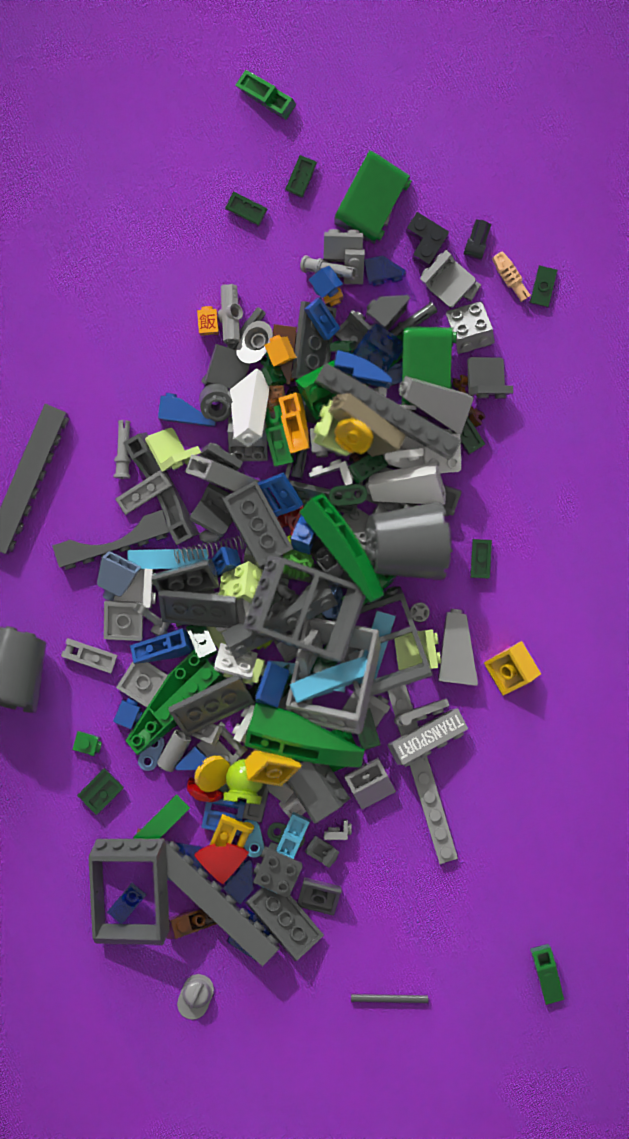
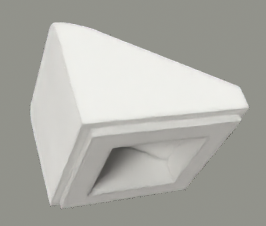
[279,793,306,818]

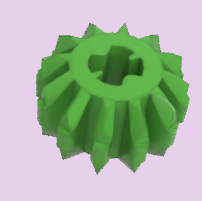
[283,549,314,579]

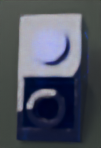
[364,255,406,287]
[223,858,254,904]
[107,882,147,925]

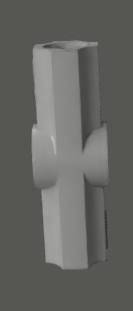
[218,284,243,344]

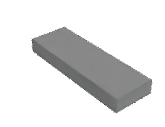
[116,470,173,515]

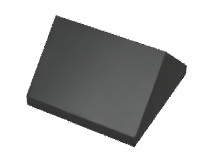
[297,877,341,916]

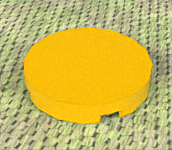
[334,419,373,454]
[194,756,230,792]

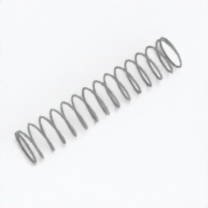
[174,535,244,563]

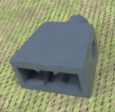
[97,551,141,601]

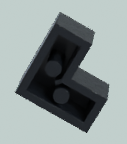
[406,212,449,268]

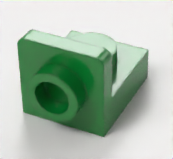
[72,731,102,756]

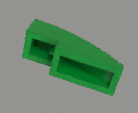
[235,70,297,120]
[133,794,190,839]

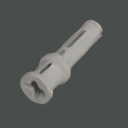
[300,255,357,280]
[113,420,131,479]

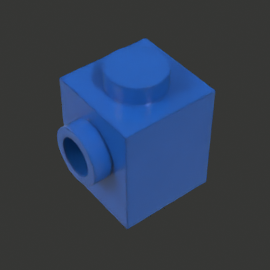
[308,266,343,298]
[113,698,143,729]

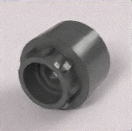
[199,384,233,422]

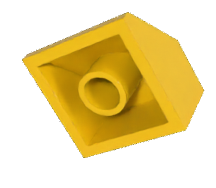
[484,641,541,696]
[245,751,301,786]

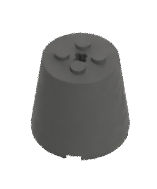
[365,502,450,580]
[0,626,47,713]

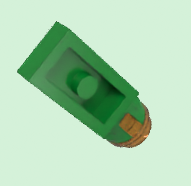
[265,397,294,467]

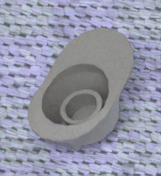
[236,321,273,364]
[177,974,214,1020]

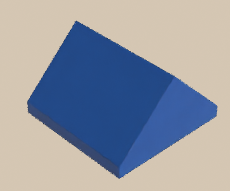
[255,661,290,708]

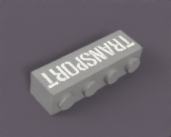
[387,708,468,767]

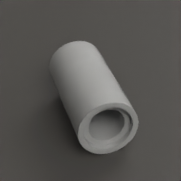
[157,729,192,772]

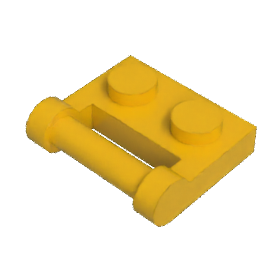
[209,814,254,848]

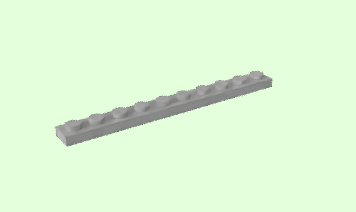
[387,685,458,864]

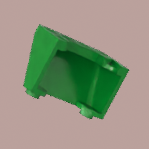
[334,150,412,245]
[402,326,457,406]

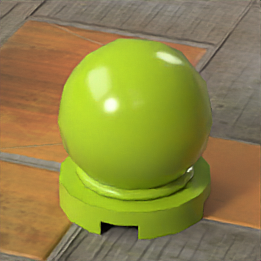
[223,759,263,805]

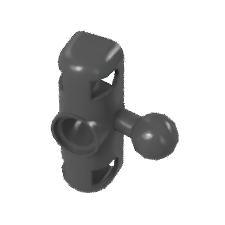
[310,538,344,578]

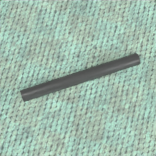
[351,994,428,1003]

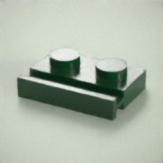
[77,768,124,815]

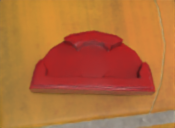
[187,777,223,802]

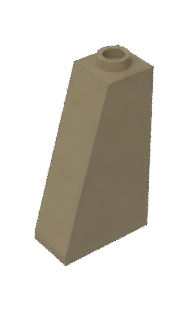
[328,393,406,456]

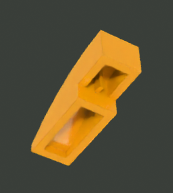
[278,393,309,453]

